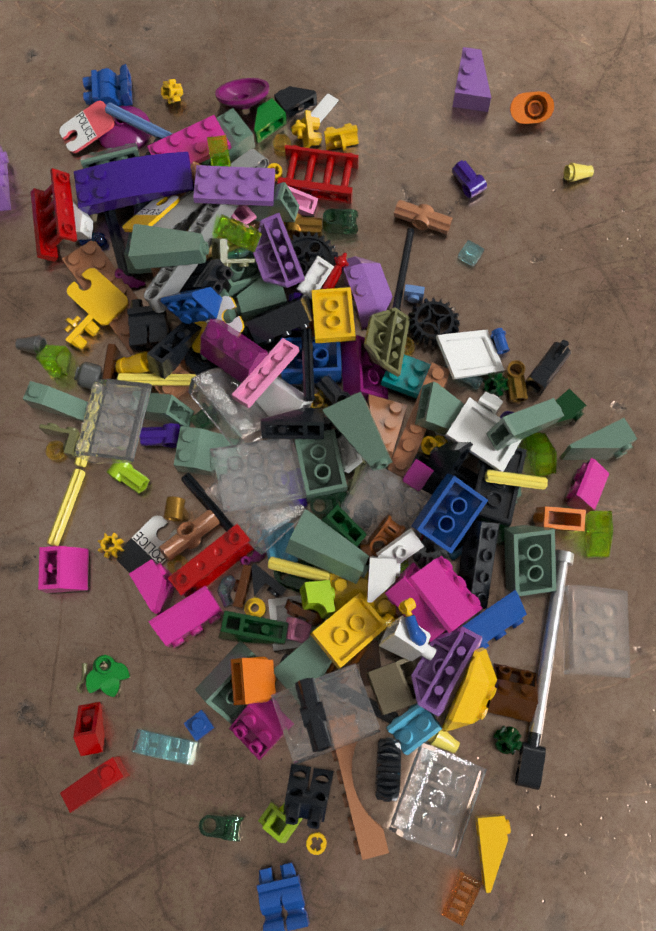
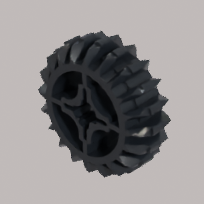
[408,297,460,350]
[375,737,401,802]

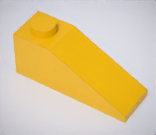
[475,814,511,893]

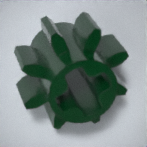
[483,372,509,397]
[493,725,523,755]

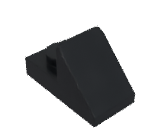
[252,563,288,598]

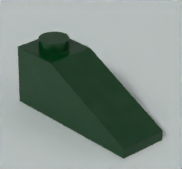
[534,389,587,434]
[218,611,288,645]

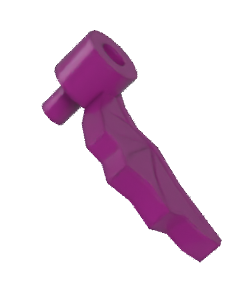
[115,268,145,288]
[240,544,266,566]

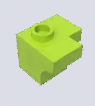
[300,580,336,619]
[258,802,303,843]

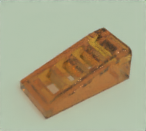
[441,870,483,926]

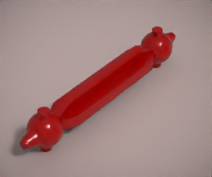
[311,252,349,314]

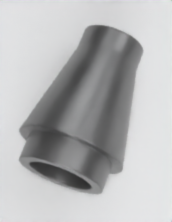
[15,335,47,355]

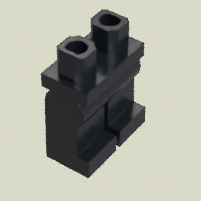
[180,259,233,295]
[127,299,169,353]
[283,763,334,829]

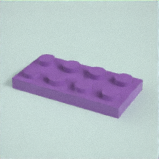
[193,165,275,206]

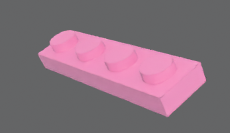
[231,338,299,409]

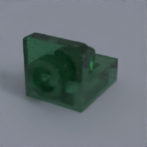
[189,401,221,430]

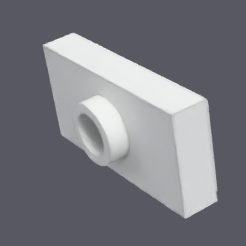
[297,256,334,299]
[337,435,363,473]
[376,528,424,564]

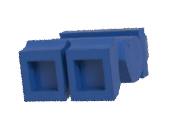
[83,64,133,106]
[257,862,310,931]

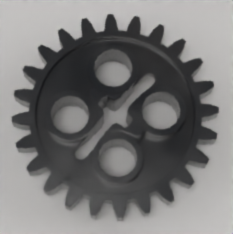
[290,231,338,288]

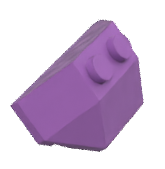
[251,213,305,288]
[342,256,393,329]
[411,626,482,717]

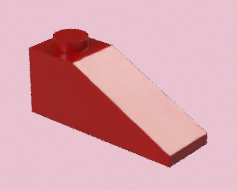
[60,756,130,813]

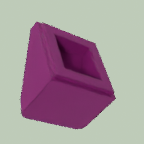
[402,459,434,491]

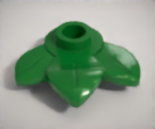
[86,655,129,697]

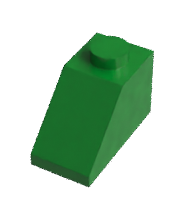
[254,98,287,143]

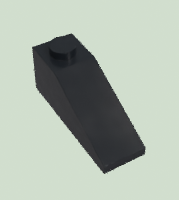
[147,322,202,379]
[261,408,325,439]

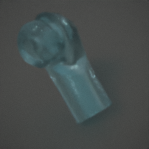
[234,246,257,265]
[217,575,236,608]

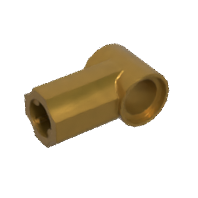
[285,213,322,238]
[504,360,528,403]
[163,496,189,525]

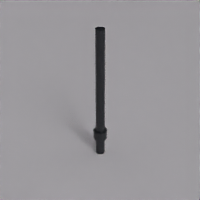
[392,228,415,311]

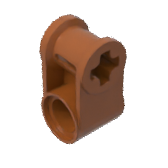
[368,514,406,556]

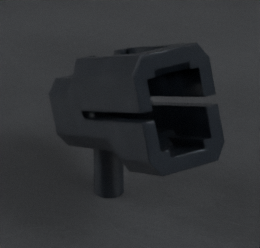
[525,340,571,396]

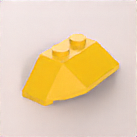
[442,647,497,732]

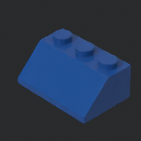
[280,337,342,384]
[411,474,488,554]
[463,590,527,649]

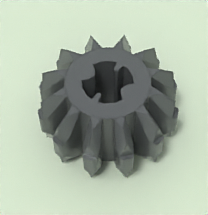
[413,536,449,568]

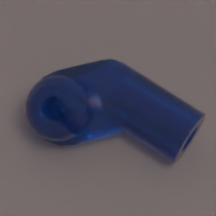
[78,232,107,246]

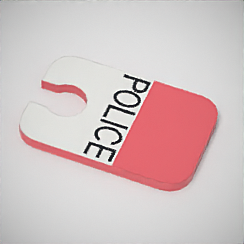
[59,100,115,153]

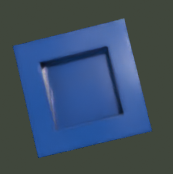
[184,710,215,741]

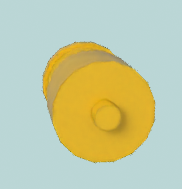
[116,352,150,374]

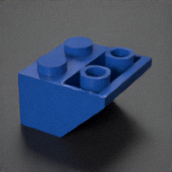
[160,287,223,324]

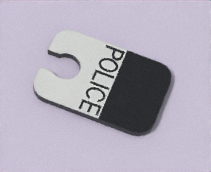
[117,515,177,573]

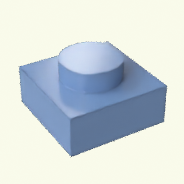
[403,284,425,303]

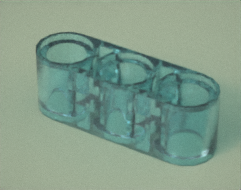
[131,729,199,765]

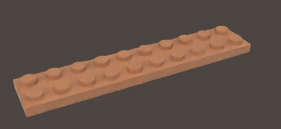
[62,239,200,398]

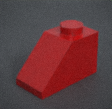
[73,702,105,756]

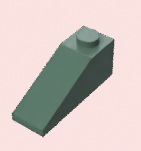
[23,381,90,422]

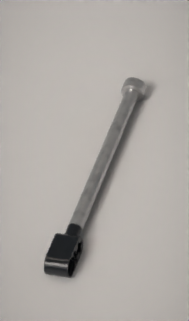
[515,550,574,790]

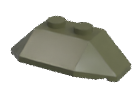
[364,307,410,377]

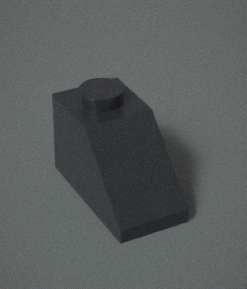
[274,86,317,122]
[427,442,474,479]

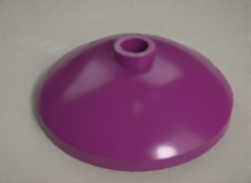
[215,78,270,109]
[98,106,151,150]

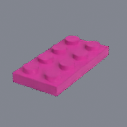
[147,115,231,164]

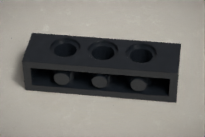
[458,520,499,609]

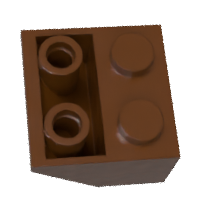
[487,663,538,722]

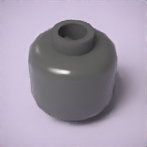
[74,362,104,390]

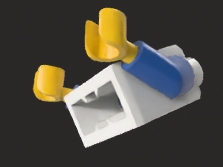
[379,598,436,661]

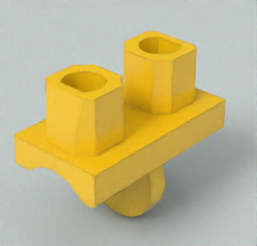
[291,110,322,148]
[324,123,359,151]
[64,314,100,351]

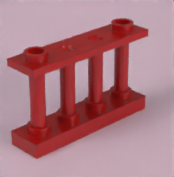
[277,145,359,204]
[30,168,77,262]
[168,524,256,598]

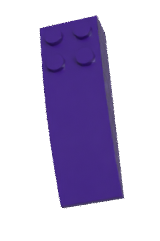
[73,152,194,215]

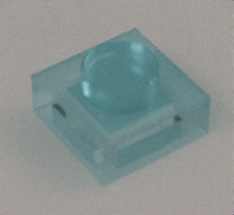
[458,240,485,267]

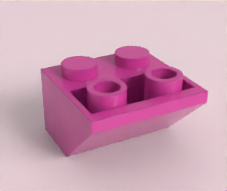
[566,458,609,515]
[38,546,89,593]
[229,699,294,760]

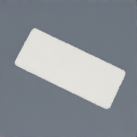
[311,94,339,123]

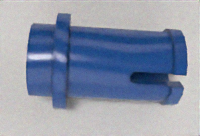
[491,328,510,355]

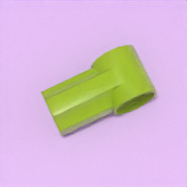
[106,456,150,494]

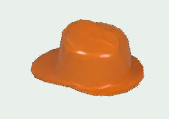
[510,91,554,124]

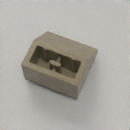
[366,658,418,715]

